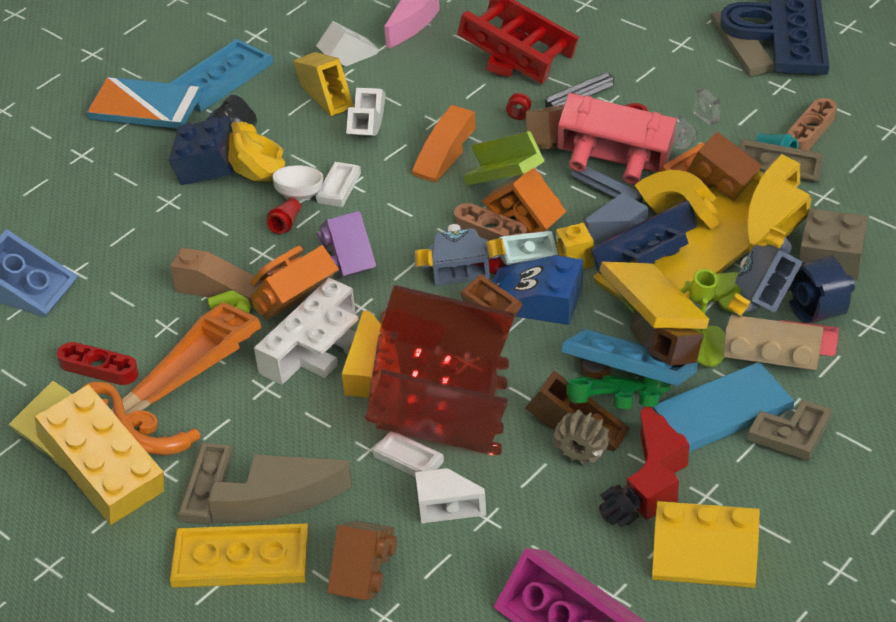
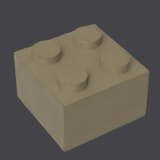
[800,209,868,281]

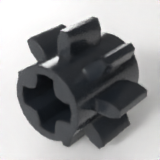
[599,484,641,527]

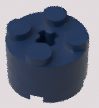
[787,256,855,323]

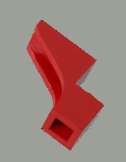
[626,407,690,520]

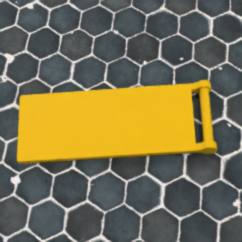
[593,170,812,301]

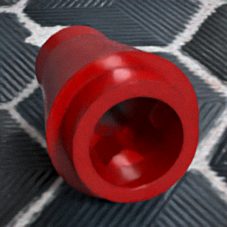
[266,198,301,234]

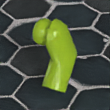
[208,290,252,313]

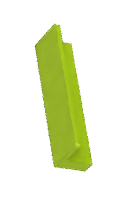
[463,131,545,186]

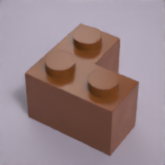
[687,131,762,201]
[327,520,397,600]

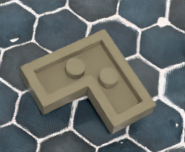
[748,400,832,461]

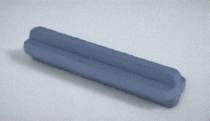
[571,166,643,203]

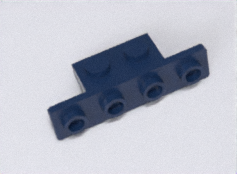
[591,200,697,274]

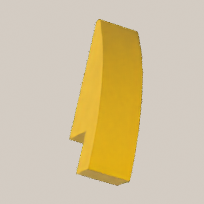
[747,154,810,254]
[342,310,402,424]

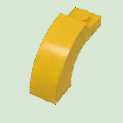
[635,170,720,230]

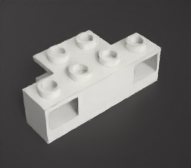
[254,278,359,385]

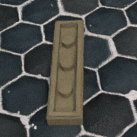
[711,11,774,76]

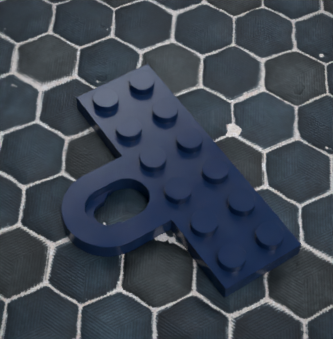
[720,0,829,75]

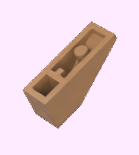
[526,104,565,149]
[170,247,261,305]

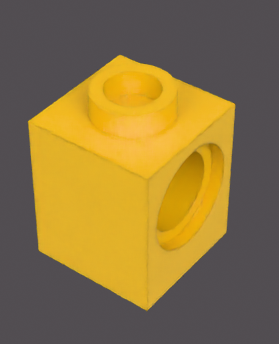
[556,223,594,269]

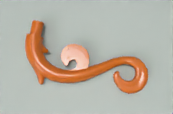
[81,382,201,455]

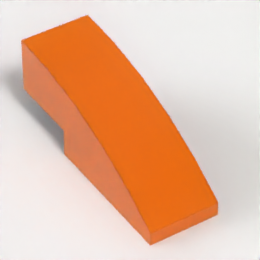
[412,105,476,183]

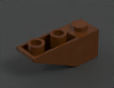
[630,309,704,366]

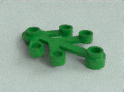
[566,375,671,409]

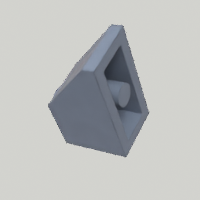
[584,192,648,244]

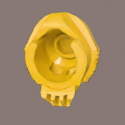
[228,121,285,182]

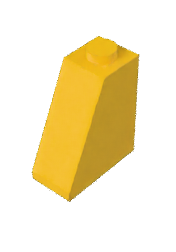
[293,52,354,116]

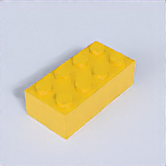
[35,384,164,526]

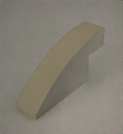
[209,454,352,523]

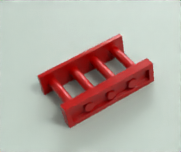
[457,0,579,84]

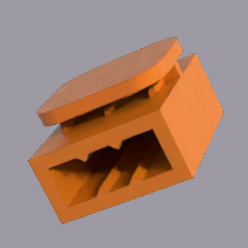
[250,245,339,321]

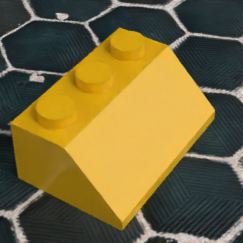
[652,501,760,588]

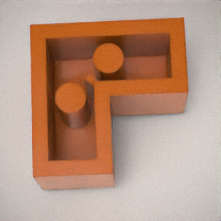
[482,168,567,233]

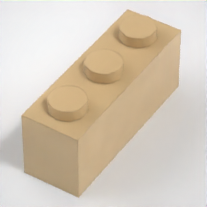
[724,315,824,370]

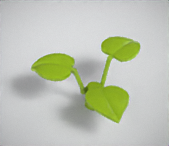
[620,269,741,367]

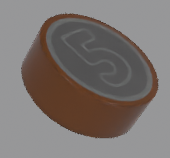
[580,358,611,380]

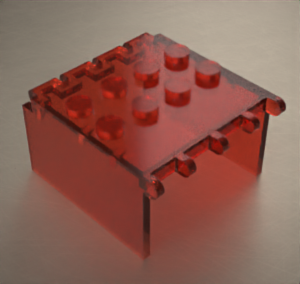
[365,285,515,456]

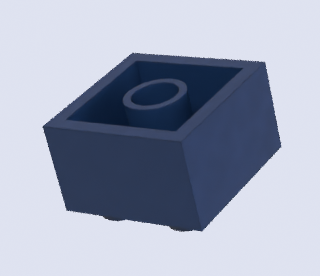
[168,116,233,185]

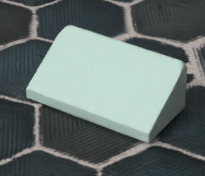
[499,231,559,265]

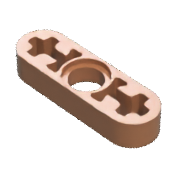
[787,98,837,151]
[454,203,527,240]

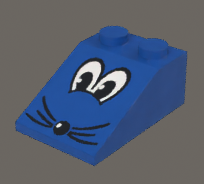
[493,255,583,325]

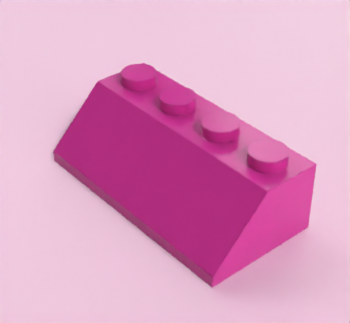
[494,548,646,622]

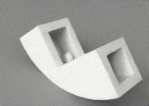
[346,88,386,136]

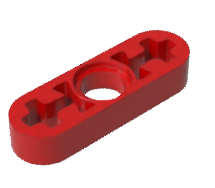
[57,342,139,385]

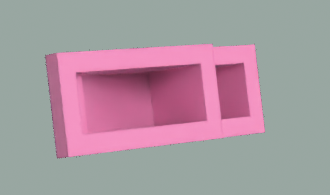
[384,0,440,48]

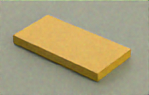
[599,262,709,329]
[170,523,309,588]

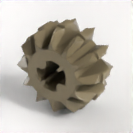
[553,409,609,465]

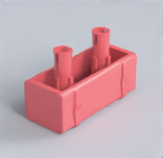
[557,93,677,185]

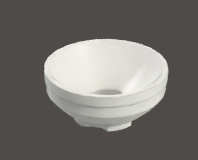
[273,165,323,203]

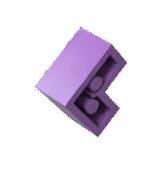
[316,211,376,278]

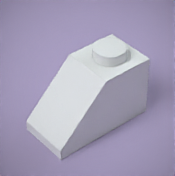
[316,21,379,66]
[415,468,486,523]

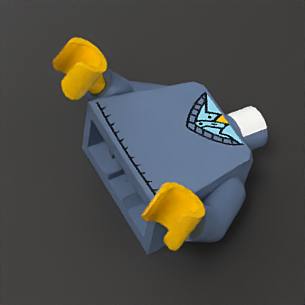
[415,224,506,286]
[727,226,803,317]

